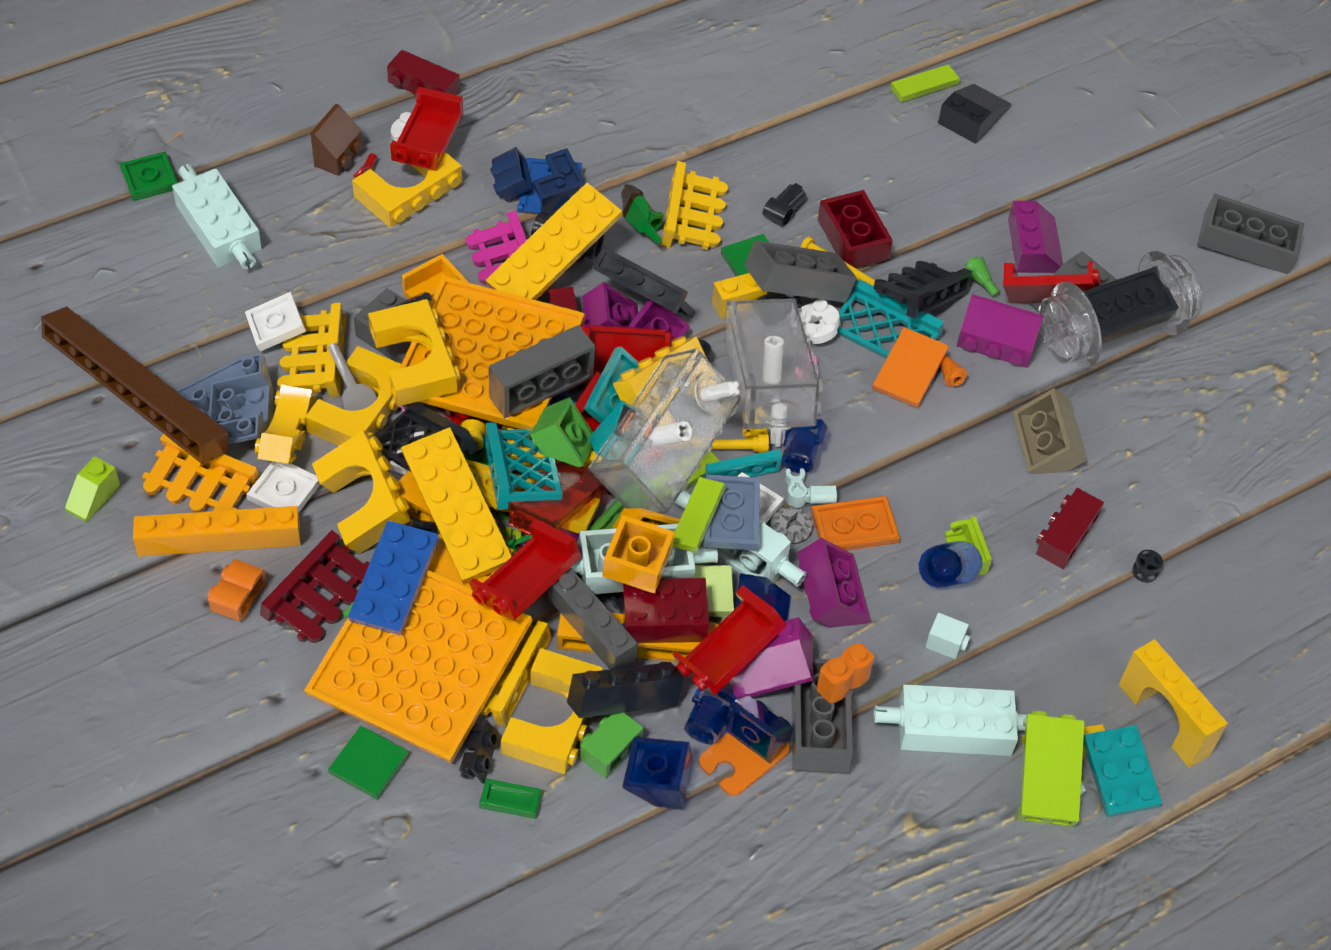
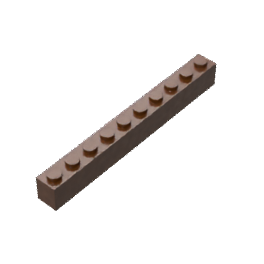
[41,306,229,465]

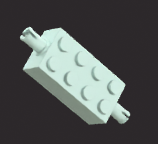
[172,164,262,269]
[670,486,807,591]
[571,524,718,594]
[873,685,1027,756]

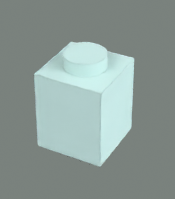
[925,613,970,659]

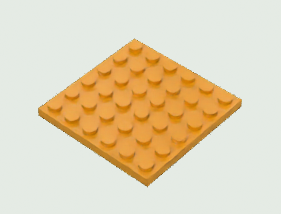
[390,276,585,431]
[304,570,533,764]

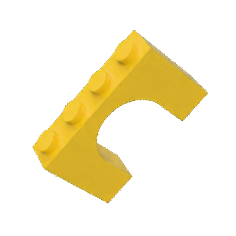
[352,152,462,228]
[368,299,460,407]
[613,336,718,439]
[305,346,401,446]
[312,430,411,554]
[1119,639,1228,768]
[501,648,603,774]

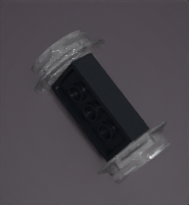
[1038,251,1202,367]

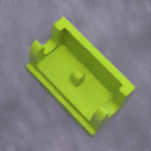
[944,516,992,579]

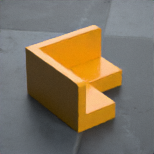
[402,254,469,303]

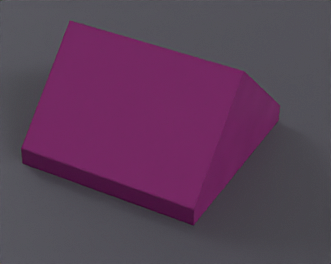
[627,300,690,339]

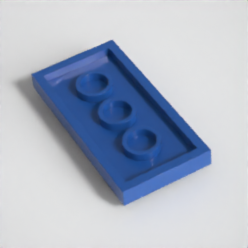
[348,521,440,636]

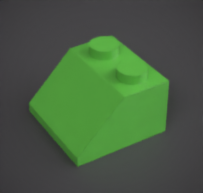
[530,397,593,467]

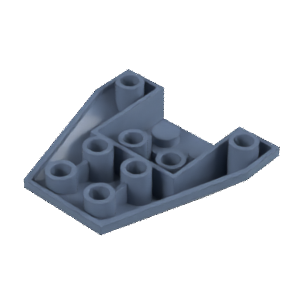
[176,353,274,443]

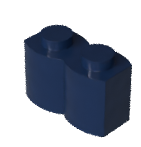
[490,147,531,201]

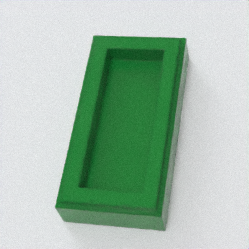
[479,778,542,819]

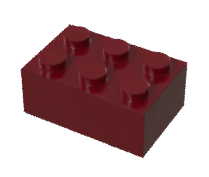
[818,190,893,268]
[622,578,709,643]

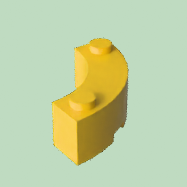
[255,385,316,464]

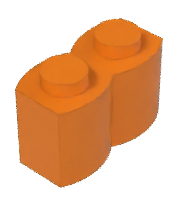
[207,559,266,622]
[816,643,875,703]

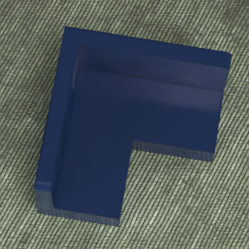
[533,148,586,213]

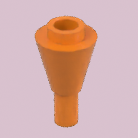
[941,353,967,387]

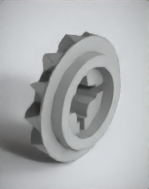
[770,505,813,543]

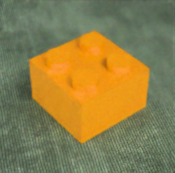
[602,515,675,594]

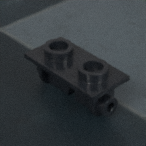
[459,720,499,784]

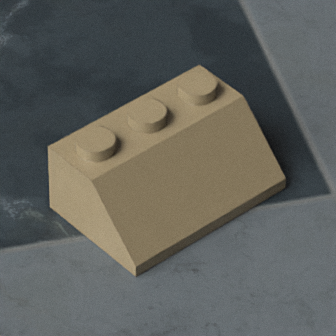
[1013,388,1087,474]

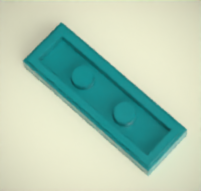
[704,449,782,478]

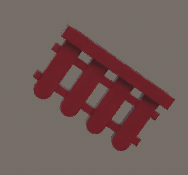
[260,530,370,643]

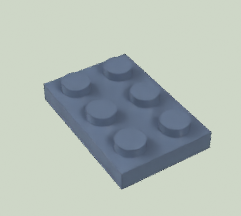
[704,475,760,550]

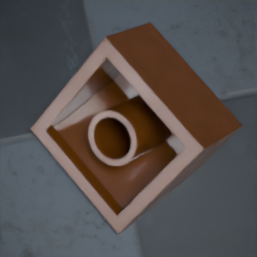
[310,103,364,176]

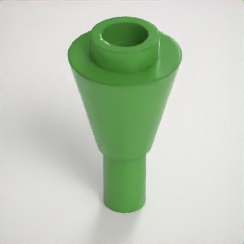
[965,257,1000,297]

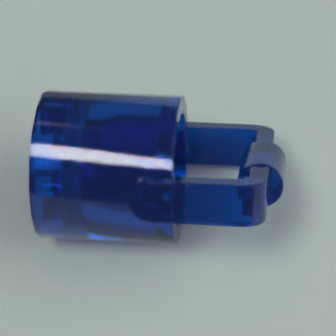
[781,419,827,473]
[684,687,739,744]

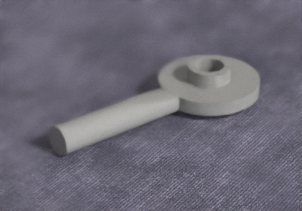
[328,343,377,411]

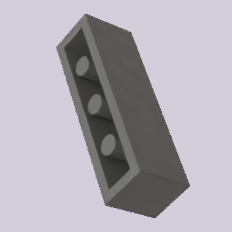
[548,568,638,669]

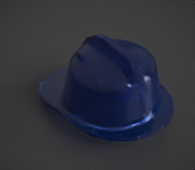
[918,541,982,588]

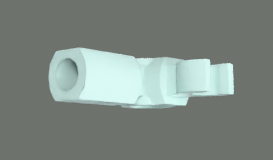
[785,469,837,508]

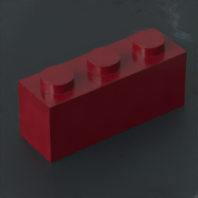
[387,50,460,95]
[1036,488,1104,570]

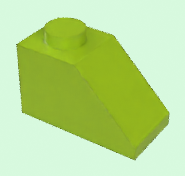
[65,456,121,522]

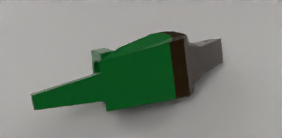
[621,184,664,244]

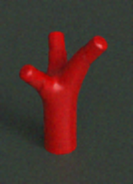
[353,153,378,178]

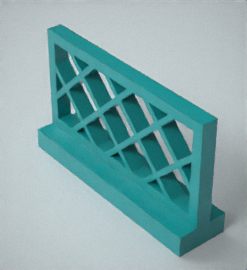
[837,279,944,359]
[484,423,562,509]

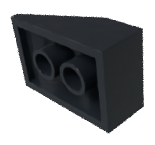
[938,84,1011,144]

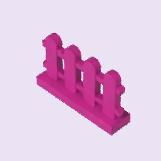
[466,210,546,297]

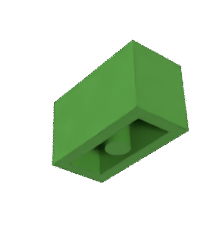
[580,712,644,779]

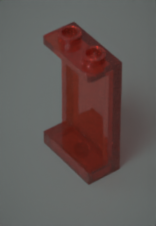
[509,461,608,535]

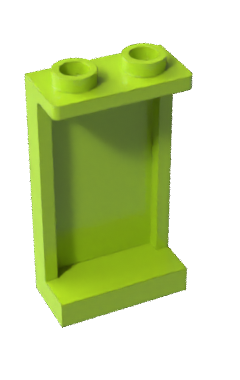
[1017,711,1084,827]

